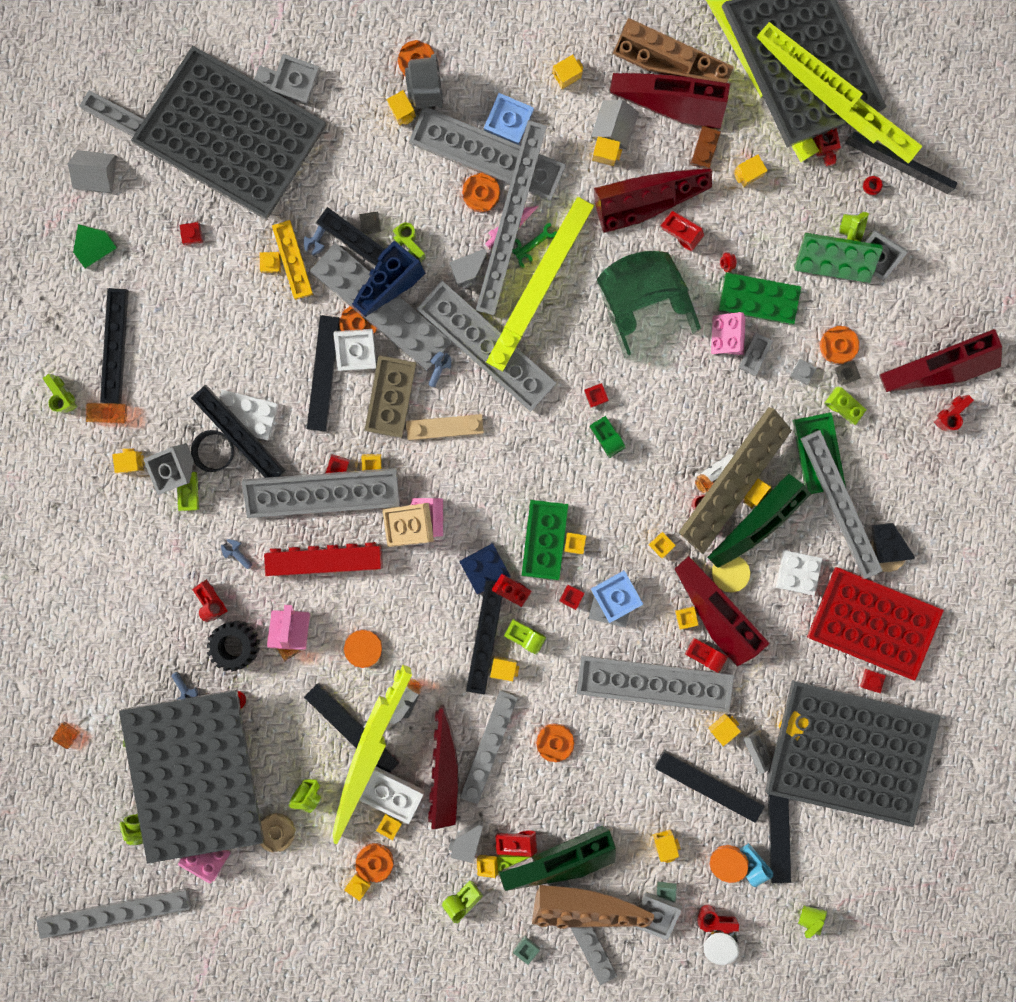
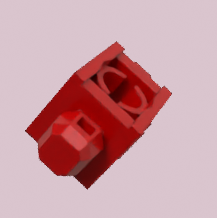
[813,128,841,167]

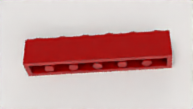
[264,542,383,576]

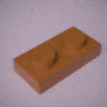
[690,126,721,169]

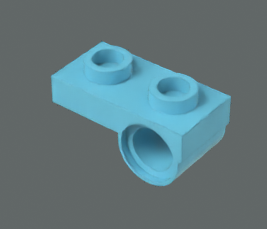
[740,843,773,887]

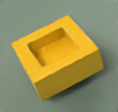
[259,252,281,273]
[361,454,382,470]
[564,532,586,554]
[648,532,676,559]
[675,606,699,630]
[376,813,402,841]
[477,854,498,878]
[344,873,371,901]

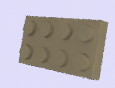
[364,355,417,438]

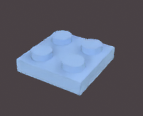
[484,93,534,145]
[591,570,643,623]

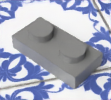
[738,333,773,376]
[743,729,773,773]

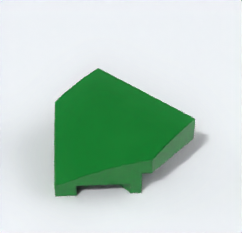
[73,224,118,268]

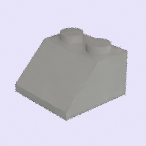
[143,443,194,495]

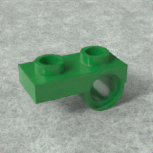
[589,415,626,458]

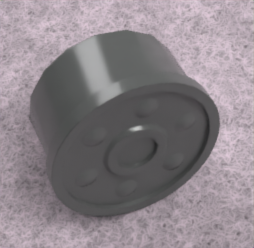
[405,54,443,109]

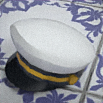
[704,930,739,965]

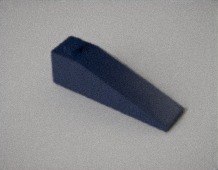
[352,241,426,317]

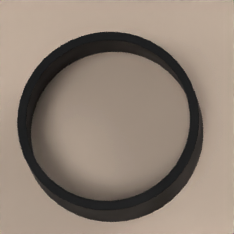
[191,430,234,472]

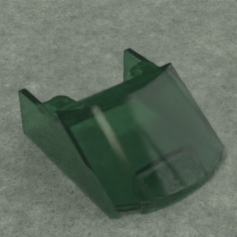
[596,251,701,359]

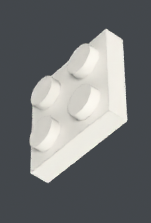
[334,329,377,371]
[776,550,823,596]

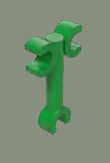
[512,223,557,268]

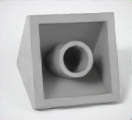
[591,100,639,150]
[68,150,116,194]
[863,230,908,281]

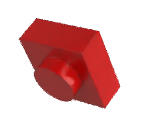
[179,222,203,245]
[584,383,609,408]
[325,454,350,473]
[559,584,585,610]
[860,669,886,694]

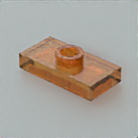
[86,403,127,424]

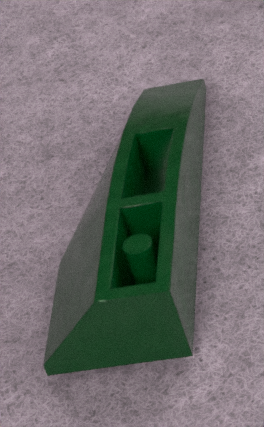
[707,474,811,568]
[498,826,616,891]

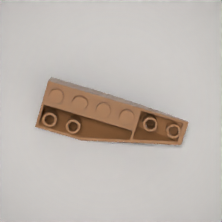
[613,18,734,83]
[532,885,654,929]

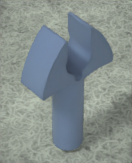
[304,226,325,256]
[429,351,451,387]
[221,539,252,569]
[171,672,198,700]

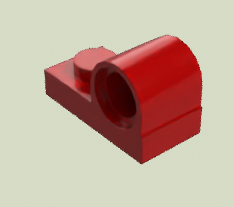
[661,211,704,251]
[495,830,537,857]

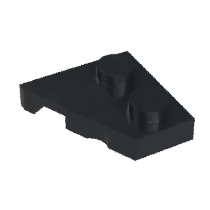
[871,523,915,563]

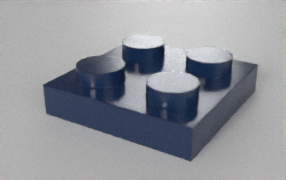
[459,543,511,595]

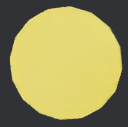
[712,557,750,593]

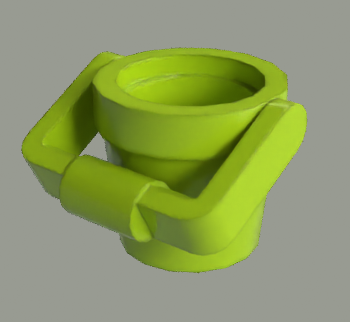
[839,212,869,242]
[289,779,321,813]
[119,814,143,845]
[798,905,827,938]

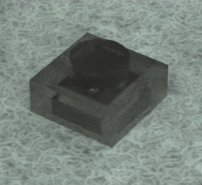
[359,211,382,234]
[834,361,861,386]

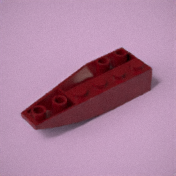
[610,73,730,130]
[594,169,712,233]
[879,329,1002,392]
[674,556,770,667]
[428,705,459,830]

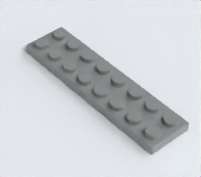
[409,108,566,202]
[310,243,452,371]
[417,281,556,412]
[242,468,400,518]
[577,655,734,713]

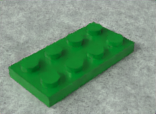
[794,232,883,283]
[718,272,802,325]
[792,412,846,494]
[521,500,568,580]

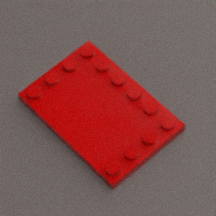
[807,567,944,681]

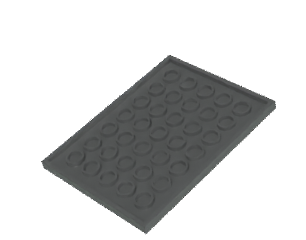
[721,0,887,148]
[131,45,327,220]
[765,680,941,827]
[119,689,264,864]

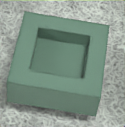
[657,882,677,903]
[513,936,540,965]

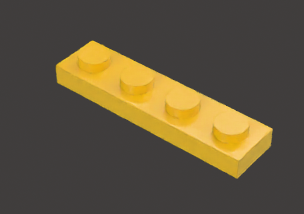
[272,220,314,300]

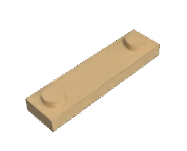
[406,414,484,440]

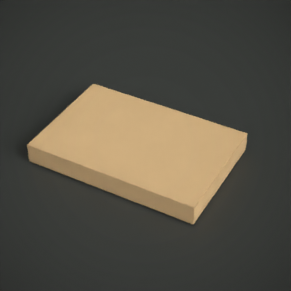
[382,503,434,547]

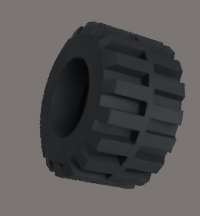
[207,621,260,672]

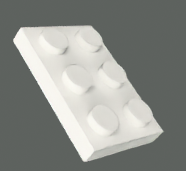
[212,389,279,441]
[359,767,425,824]

